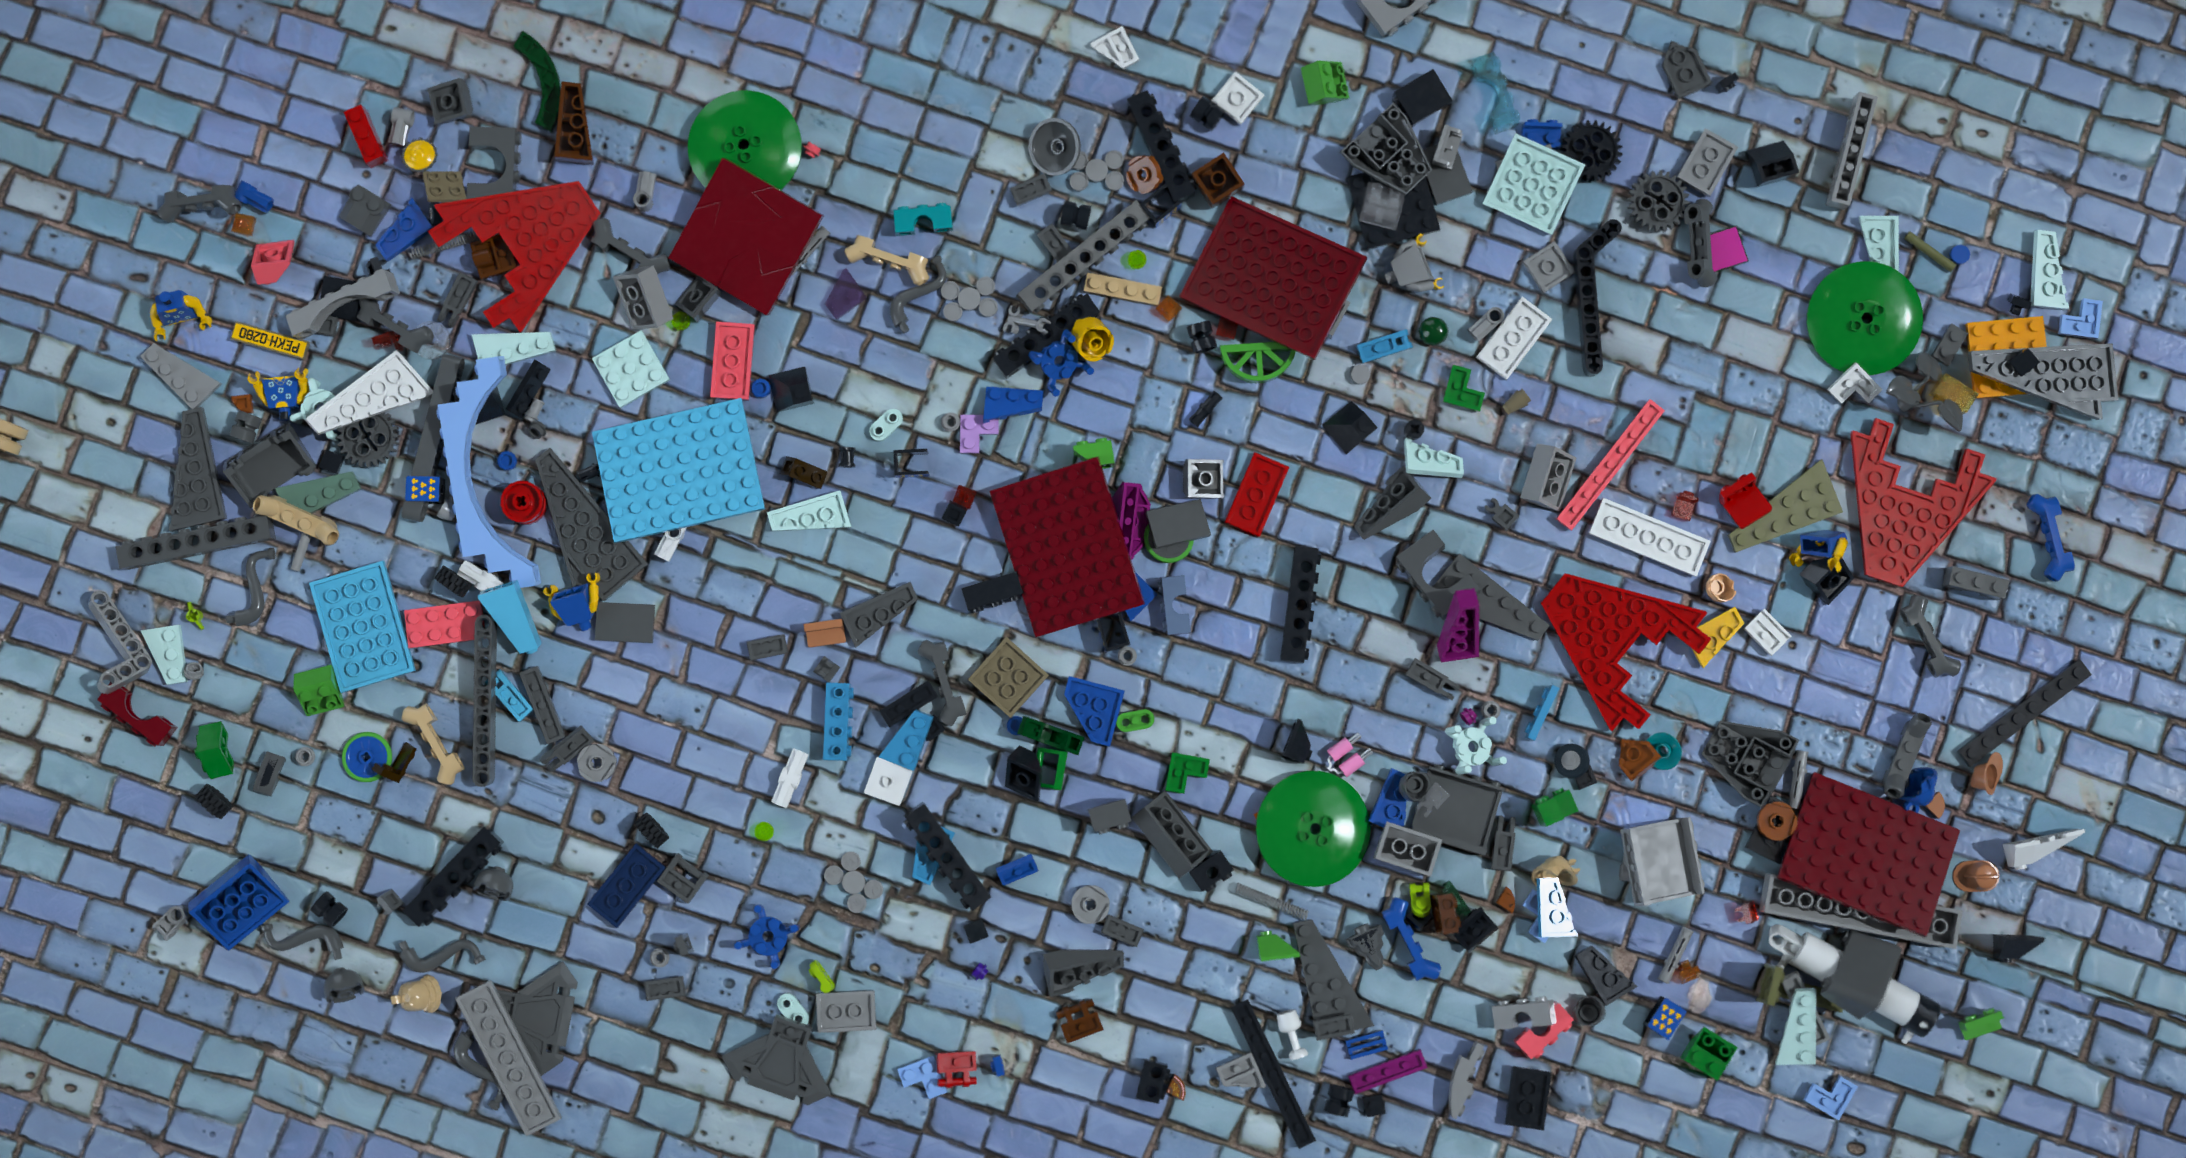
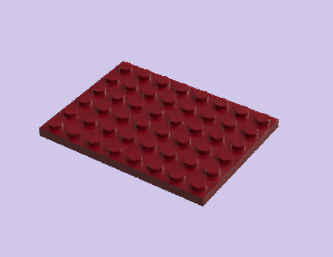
[1179,196,1367,360]
[990,456,1145,637]
[1777,772,1960,938]

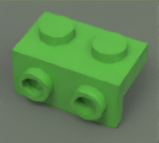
[1958,1008,2004,1040]

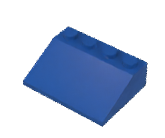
[188,854,289,951]

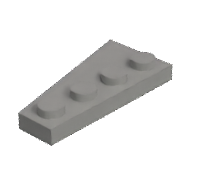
[140,343,222,409]

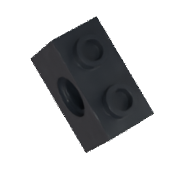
[1189,850,1234,892]

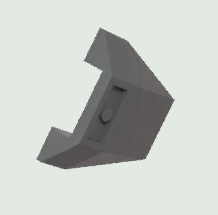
[1340,103,1432,195]
[1702,721,1799,808]

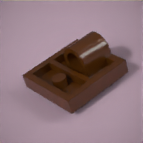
[470,234,517,280]

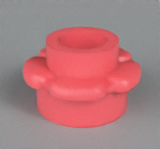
[803,141,821,158]

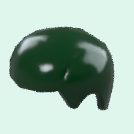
[1418,317,1449,346]

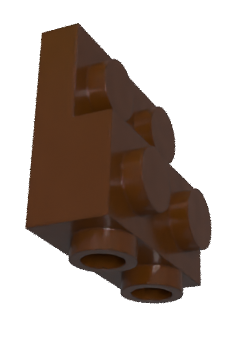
[1430,893,1461,935]

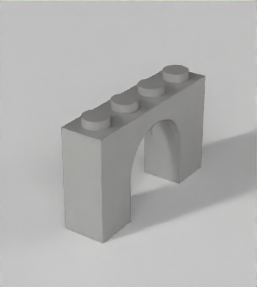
[1356,0,1440,38]

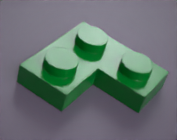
[1443,365,1485,412]
[1165,752,1210,794]

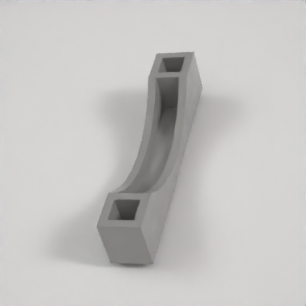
[285,269,400,339]

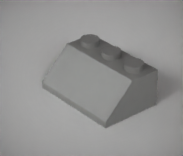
[613,265,673,330]
[1520,444,1576,512]
[1373,822,1442,877]

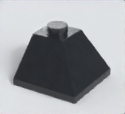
[768,366,814,412]
[1322,401,1378,455]
[1799,557,1854,605]
[1282,719,1313,764]
[1005,745,1042,802]
[1993,934,2045,963]

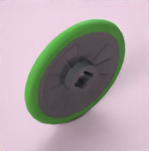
[1144,525,1194,563]

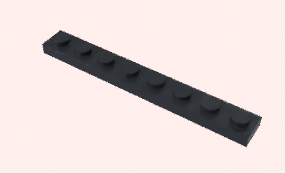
[1957,659,2092,767]
[1230,999,1316,1149]

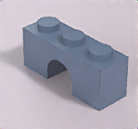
[1158,575,1191,636]

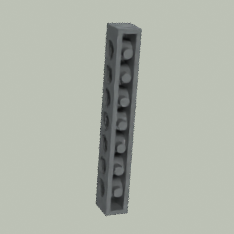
[1016,200,1150,313]
[115,514,276,570]

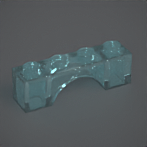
[1470,52,1520,134]

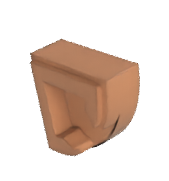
[1925,792,1945,819]

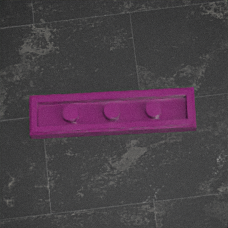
[1348,1049,1427,1094]

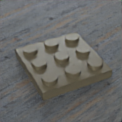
[968,637,1049,718]

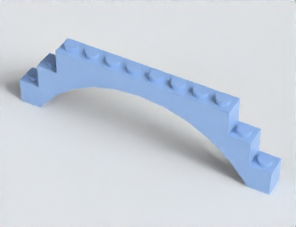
[437,356,541,588]

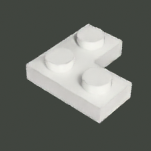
[1827,363,1883,404]

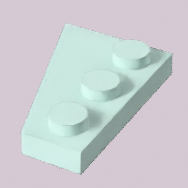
[1404,437,1464,478]
[141,625,188,685]

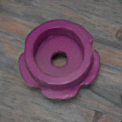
[1459,708,1477,726]

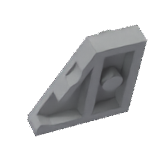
[1216,1052,1266,1088]

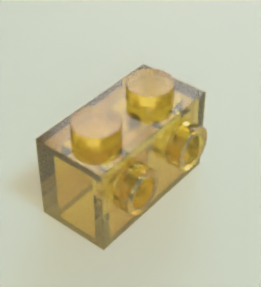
[1929,373,1978,415]

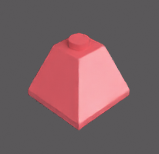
[251,240,295,285]

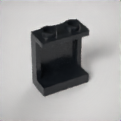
[1392,69,1453,128]

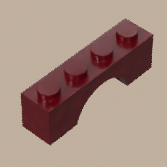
[97,682,178,747]

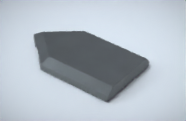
[1662,41,1713,100]

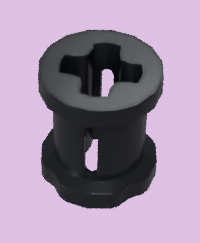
[838,447,856,468]

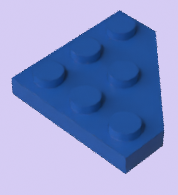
[1064,676,1125,747]

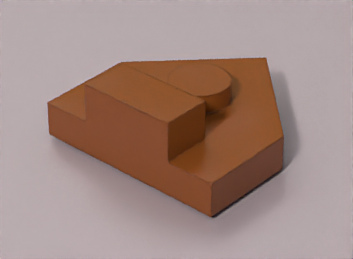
[1619,739,1661,781]

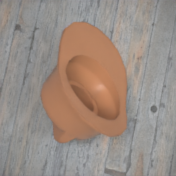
[1970,752,2003,795]
[1953,860,2000,892]

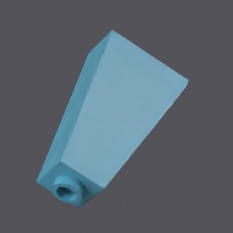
[477,580,541,654]

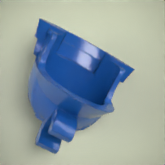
[1899,767,1938,813]

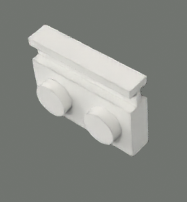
[1743,609,1792,656]

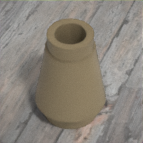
[1502,389,1531,415]

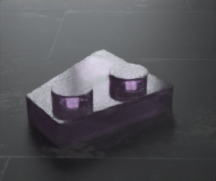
[825,268,868,320]

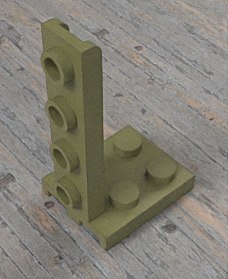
[1756,963,1843,1013]

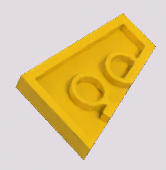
[1692,607,1745,668]

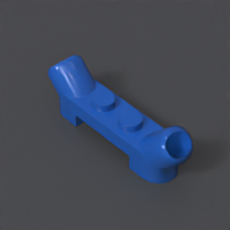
[2027,494,2075,582]
[1381,897,1441,981]

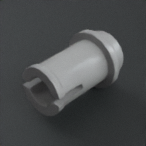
[524,398,545,422]

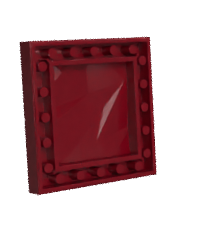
[669,158,824,315]

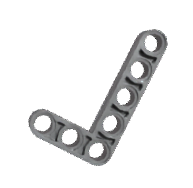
[88,590,152,694]

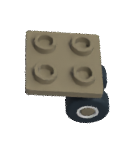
[422,171,466,225]

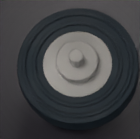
[1554,743,1590,779]

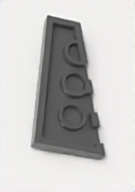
[840,582,918,648]

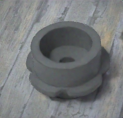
[528,421,546,439]

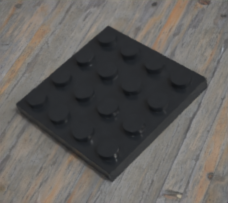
[1346,172,1441,250]

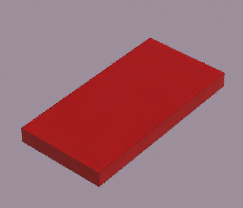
[1224,452,1289,537]

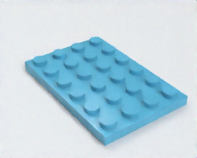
[309,561,416,693]

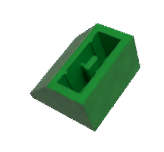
[1680,1027,1738,1081]

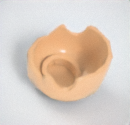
[1706,573,1736,603]

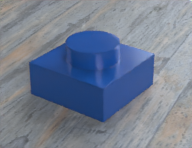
[990,1054,1005,1077]

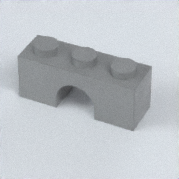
[1492,997,1557,1030]

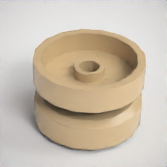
[0,419,29,455]

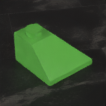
[1256,931,1300,961]

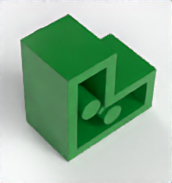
[194,721,234,779]
[1531,788,1579,827]

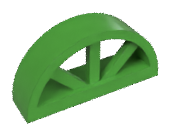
[1219,342,1296,383]

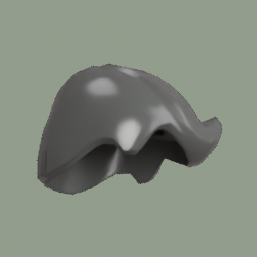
[1398,772,1431,802]
[1572,996,1606,1026]

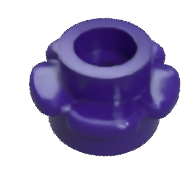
[971,962,988,981]

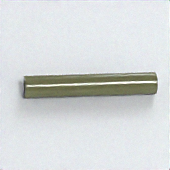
[1904,231,1956,272]

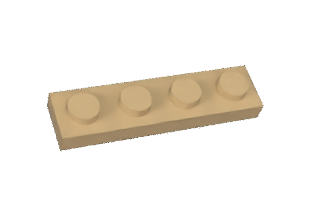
[1084,273,1162,306]

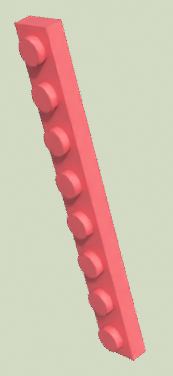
[1556,399,1665,531]

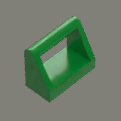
[1036,747,1068,790]

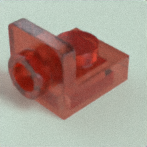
[372,330,403,351]
[1670,491,1699,522]

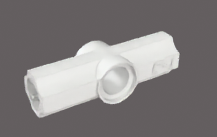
[654,527,687,562]
[457,560,505,591]
[771,748,809,808]

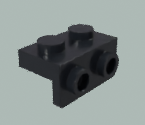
[1452,907,1498,953]

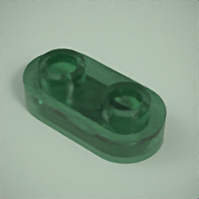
[1442,880,1471,917]

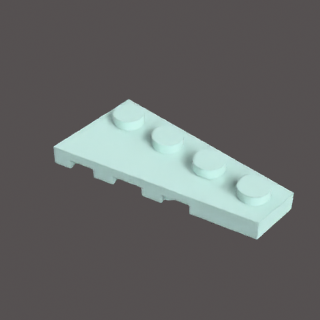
[767,490,851,531]

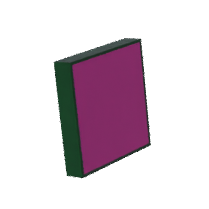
[1710,225,1749,273]

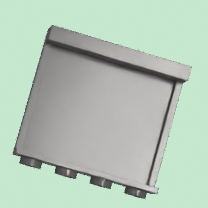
[1620,817,1705,906]

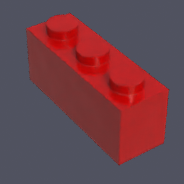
[344,104,389,168]

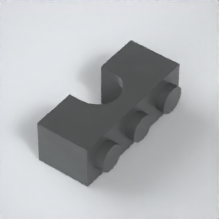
[1942,566,2009,600]

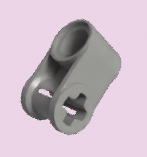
[152,905,191,941]

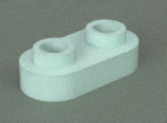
[869,409,903,441]
[777,993,809,1025]

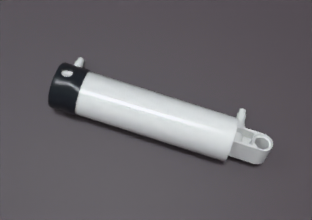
[1769,924,1941,1044]

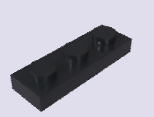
[505,359,551,418]
[879,680,938,727]

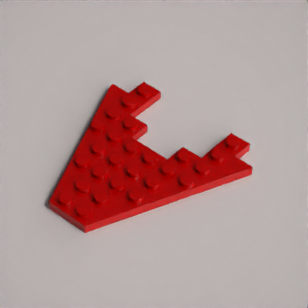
[428,181,600,333]
[1850,418,1997,587]
[1540,573,1711,731]

